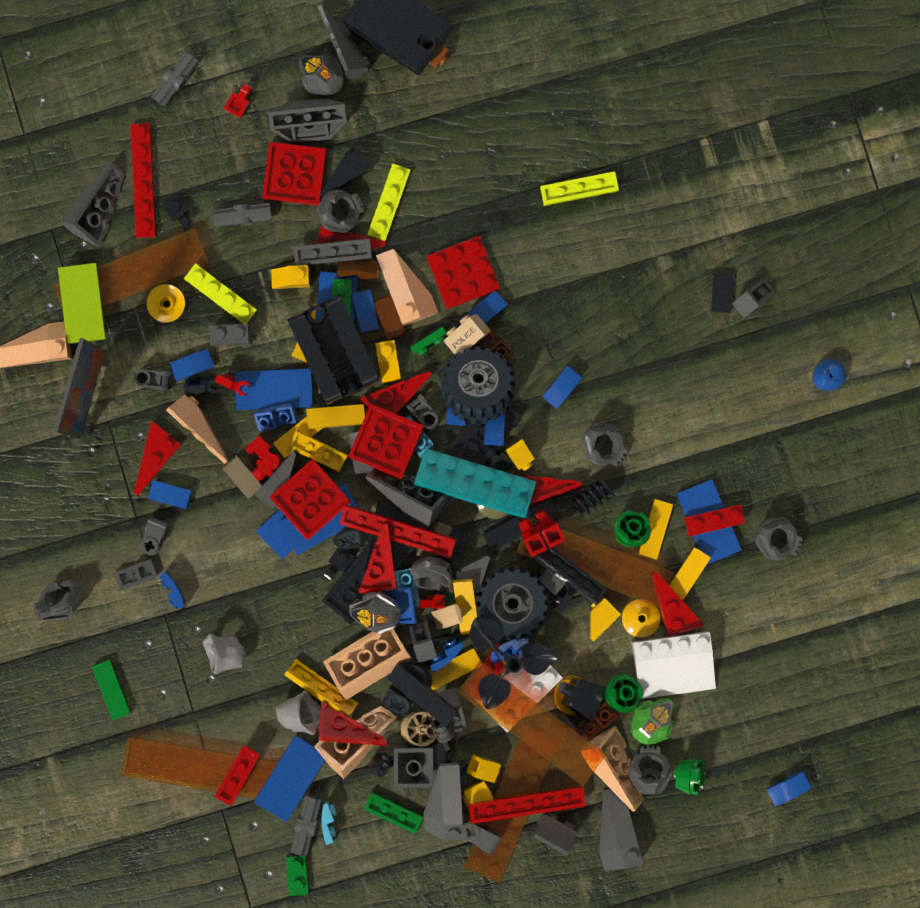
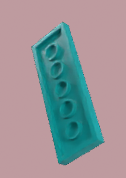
[414,448,536,519]

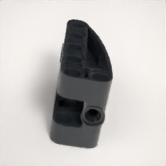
[342,0,453,76]
[287,294,380,405]

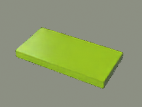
[58,263,106,344]

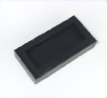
[711,273,733,313]

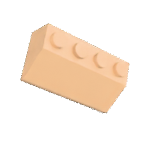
[323,628,412,700]

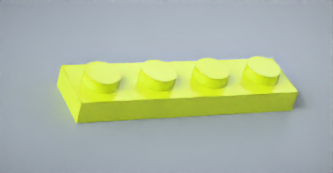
[367,164,411,241]
[540,171,619,206]
[184,263,257,324]

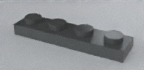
[293,239,372,266]

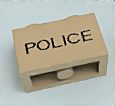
[444,314,491,354]

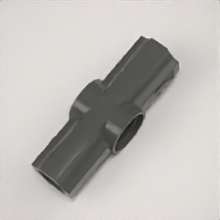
[151,51,199,107]
[213,203,272,227]
[291,795,322,856]

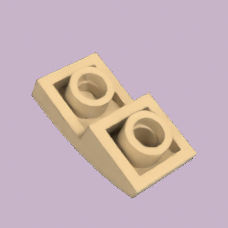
[431,604,463,630]

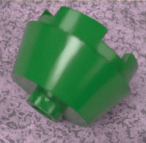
[614,510,651,548]
[604,674,643,713]
[674,758,706,796]

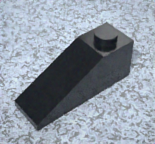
[320,148,372,199]

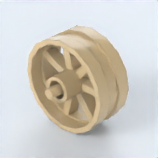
[401,711,436,747]

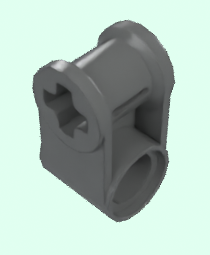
[133,369,172,392]
[405,393,439,430]
[141,517,169,555]
[463,823,502,855]

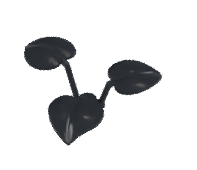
[470,617,557,709]

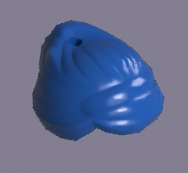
[812,358,846,391]

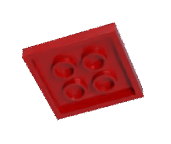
[262,142,327,206]
[426,236,500,310]
[348,404,424,480]
[269,459,351,541]

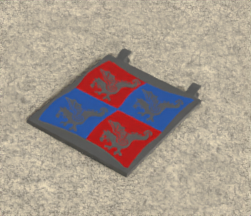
[53,338,110,439]

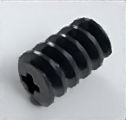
[572,478,615,518]

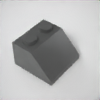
[393,746,433,788]
[532,812,578,856]

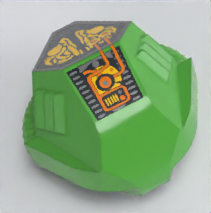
[630,697,675,745]

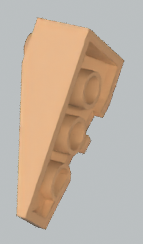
[376,249,438,327]
[0,322,72,368]
[166,395,229,464]
[315,706,397,779]
[580,725,644,811]

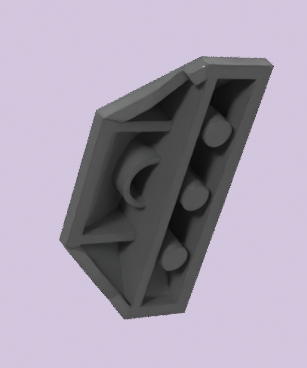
[268,98,347,143]

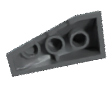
[318,5,370,81]
[60,162,125,246]
[366,468,449,528]
[424,762,464,841]
[599,788,643,871]

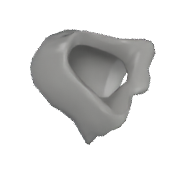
[203,634,246,674]
[276,690,321,735]

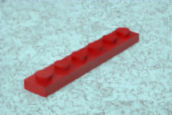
[130,123,156,239]
[339,504,456,558]
[468,786,586,824]

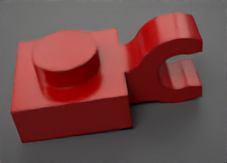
[223,83,253,119]
[214,373,251,396]
[419,594,445,609]

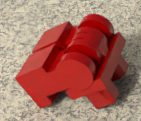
[245,435,282,481]
[518,509,566,557]

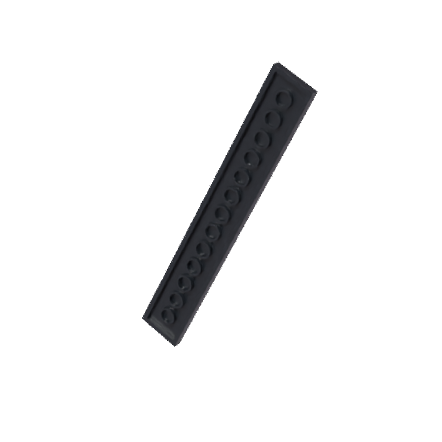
[322,408,522,625]

